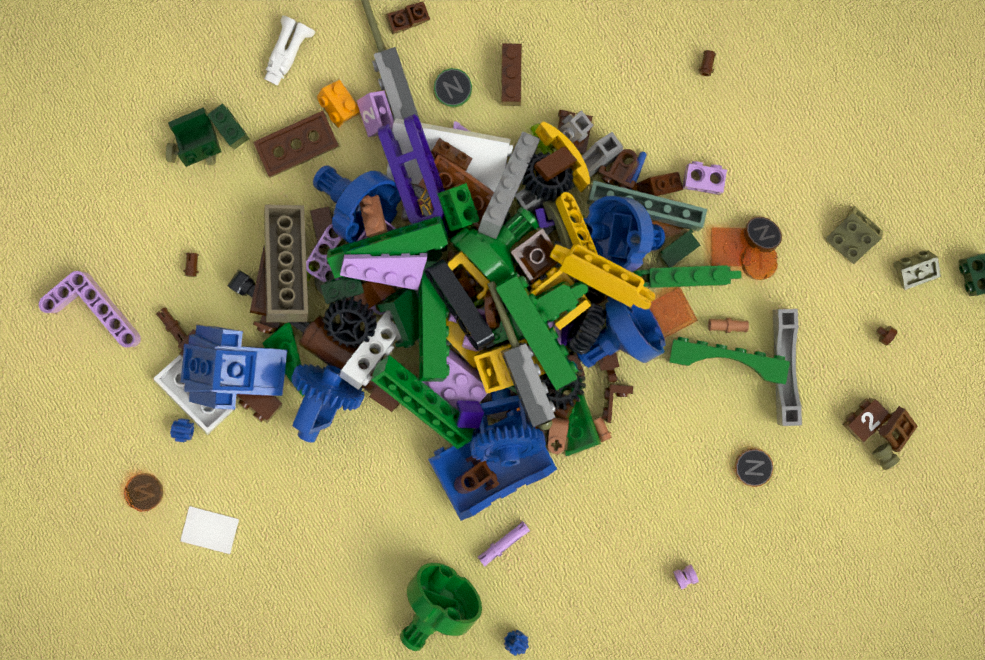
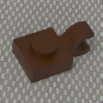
[598,353,620,383]

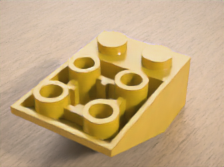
[474,338,546,394]

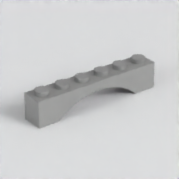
[478,131,540,239]
[515,132,623,214]
[773,309,802,426]

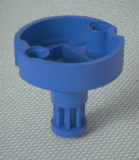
[313,165,401,243]
[580,196,665,272]
[577,296,666,368]

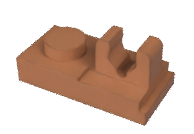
[359,195,388,237]

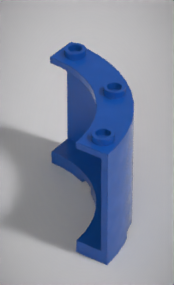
[428,408,557,521]

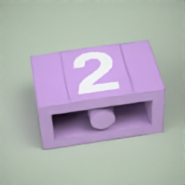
[357,91,394,137]

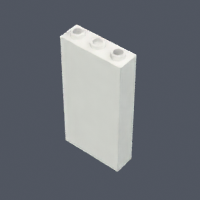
[386,118,513,192]

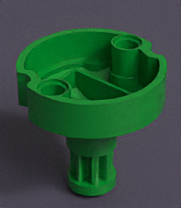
[450,207,539,284]
[400,563,482,651]

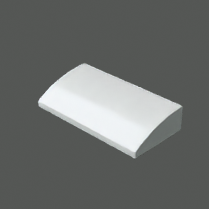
[153,355,236,435]

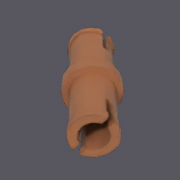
[708,318,749,333]

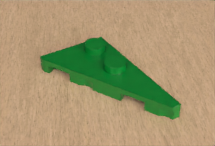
[262,322,305,397]
[565,381,601,457]

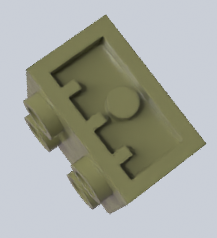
[826,206,883,264]

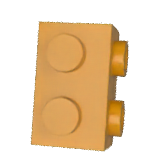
[317,80,360,128]

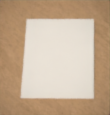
[180,506,239,554]

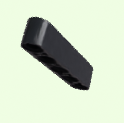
[425,259,495,351]

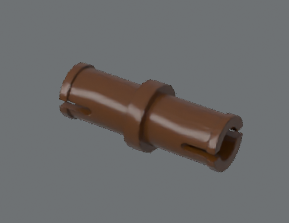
[156,307,187,344]

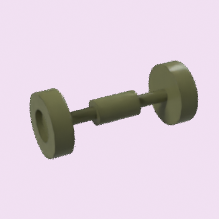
[166,143,217,165]

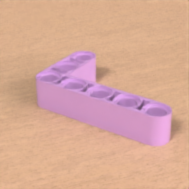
[306,224,386,315]
[39,271,141,347]

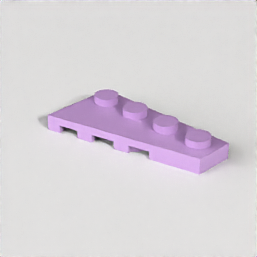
[340,253,427,290]

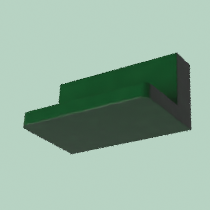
[658,229,701,268]

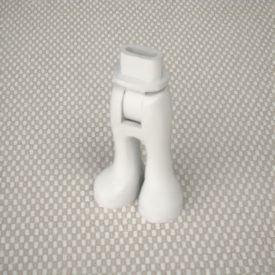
[264,15,315,86]

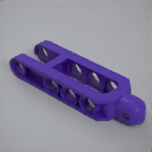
[378,114,448,236]

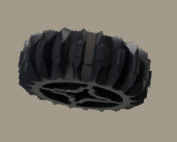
[522,151,573,202]
[323,296,377,348]
[567,302,607,355]
[539,359,586,410]

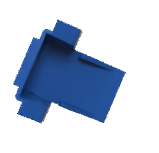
[180,325,287,410]

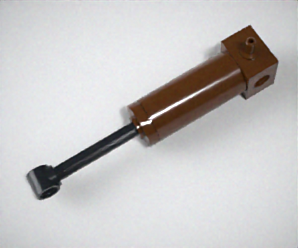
[227,270,400,412]

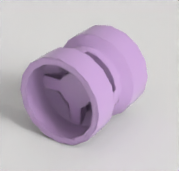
[673,564,699,590]

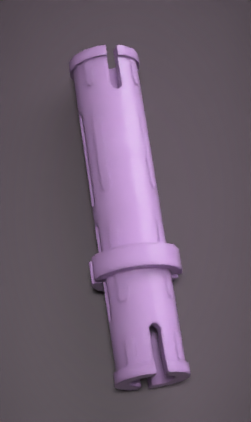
[478,521,530,566]

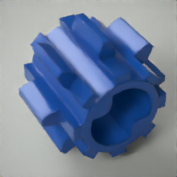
[170,418,194,443]
[504,630,529,656]

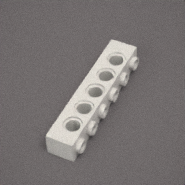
[339,290,418,390]

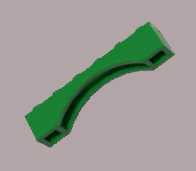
[669,337,790,385]

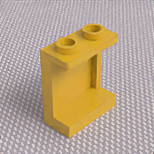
[447,251,490,299]
[530,266,591,330]

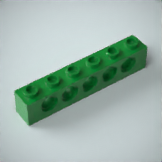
[371,355,474,449]

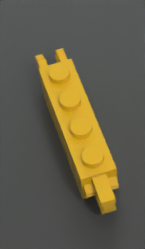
[550,244,655,310]

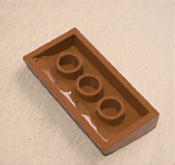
[418,154,494,229]

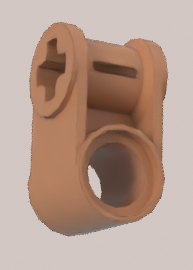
[547,417,569,454]

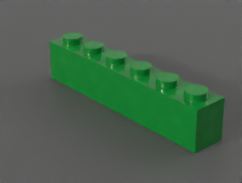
[327,216,448,279]
[418,261,450,382]
[496,272,579,390]

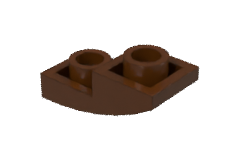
[386,1,430,34]

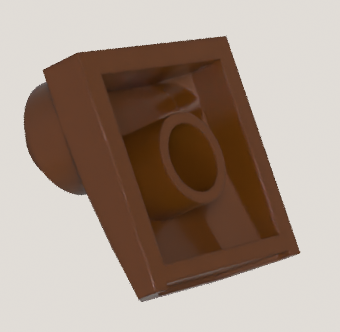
[509,227,558,283]

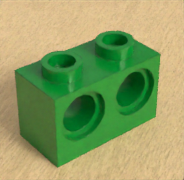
[437,183,480,231]

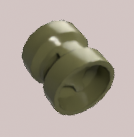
[872,443,900,470]

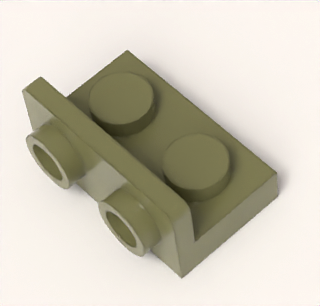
[893,250,941,290]

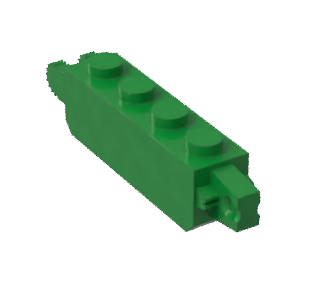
[633,265,742,288]
[492,281,588,344]

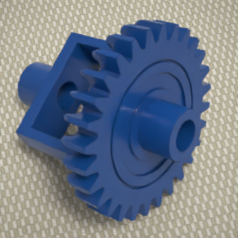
[292,364,365,443]
[470,388,546,466]

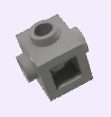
[558,110,594,143]

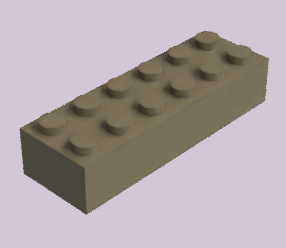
[264,205,308,322]

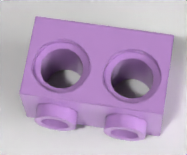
[683,161,727,195]

